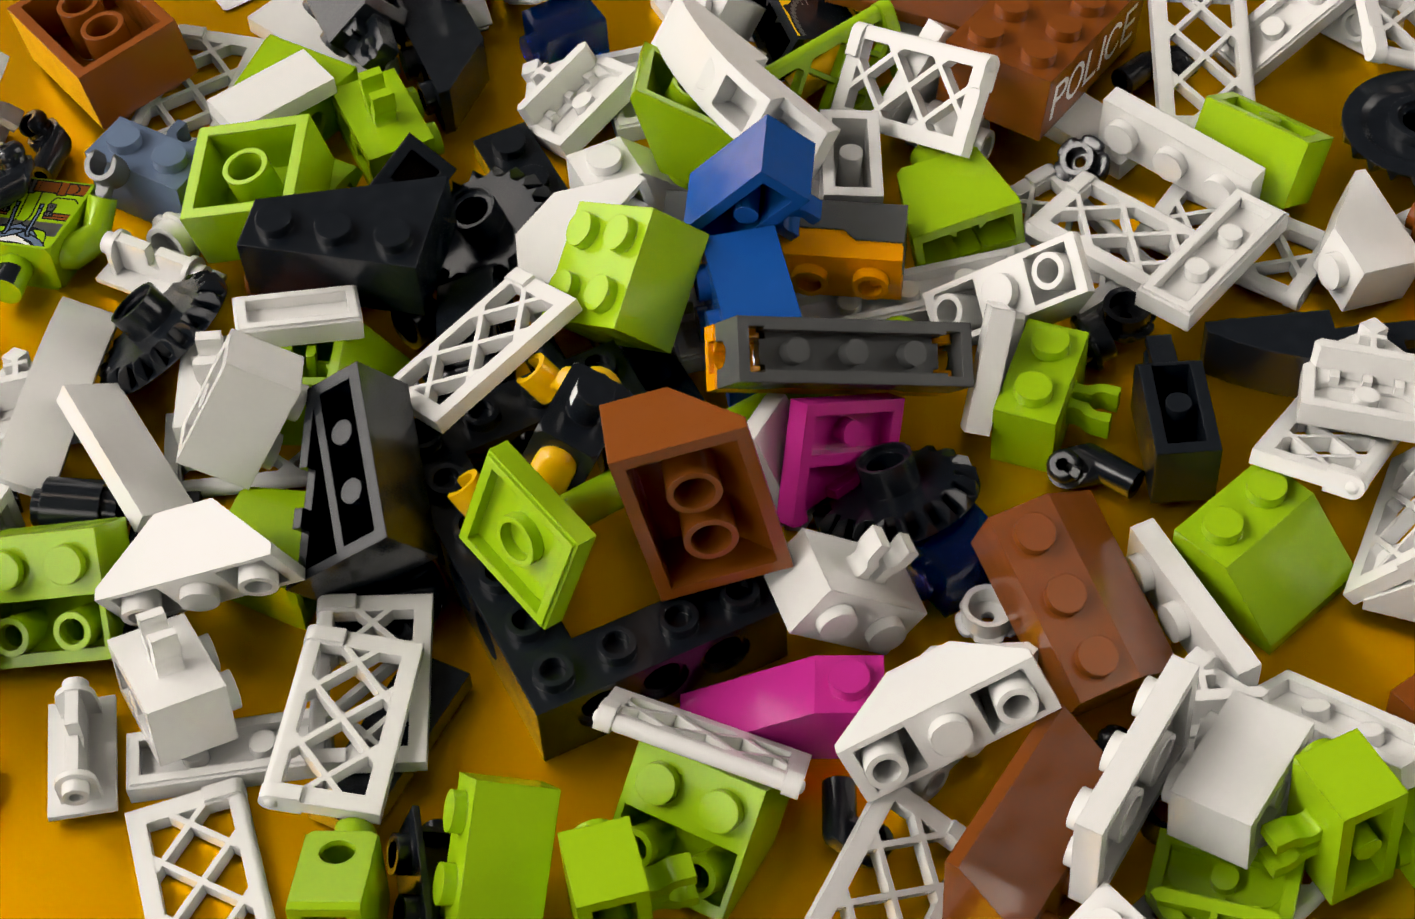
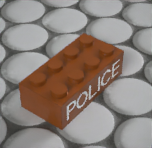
[936,0,1144,141]

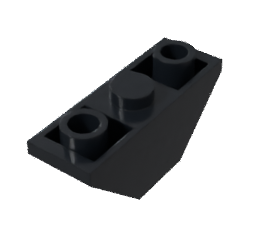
[394,0,490,134]

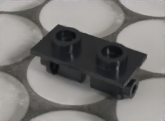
[386,805,451,919]

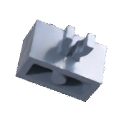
[84,116,197,223]

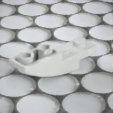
[655,0,841,179]

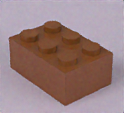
[7,0,199,130]

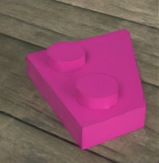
[777,392,905,528]

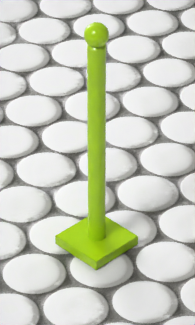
[459,315,914,630]

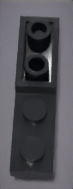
[1199,309,1415,398]

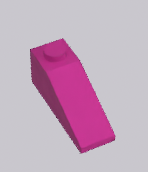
[680,655,884,759]

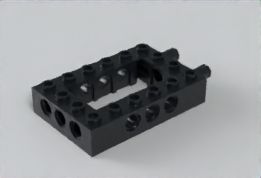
[412,336,788,761]

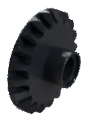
[1340,70,1415,187]
[435,165,552,291]
[99,270,228,395]
[812,442,980,543]

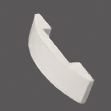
[0,296,117,496]

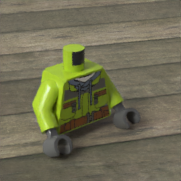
[0,149,130,304]

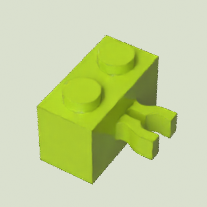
[332,66,445,185]
[1195,91,1334,210]
[990,318,1122,472]
[1257,728,1409,906]
[433,772,561,919]
[557,815,700,919]

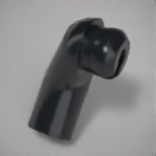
[1111,44,1198,93]
[19,109,72,180]
[0,140,35,210]
[1046,443,1145,499]
[822,776,894,868]

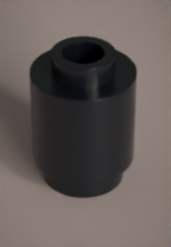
[29,476,129,527]

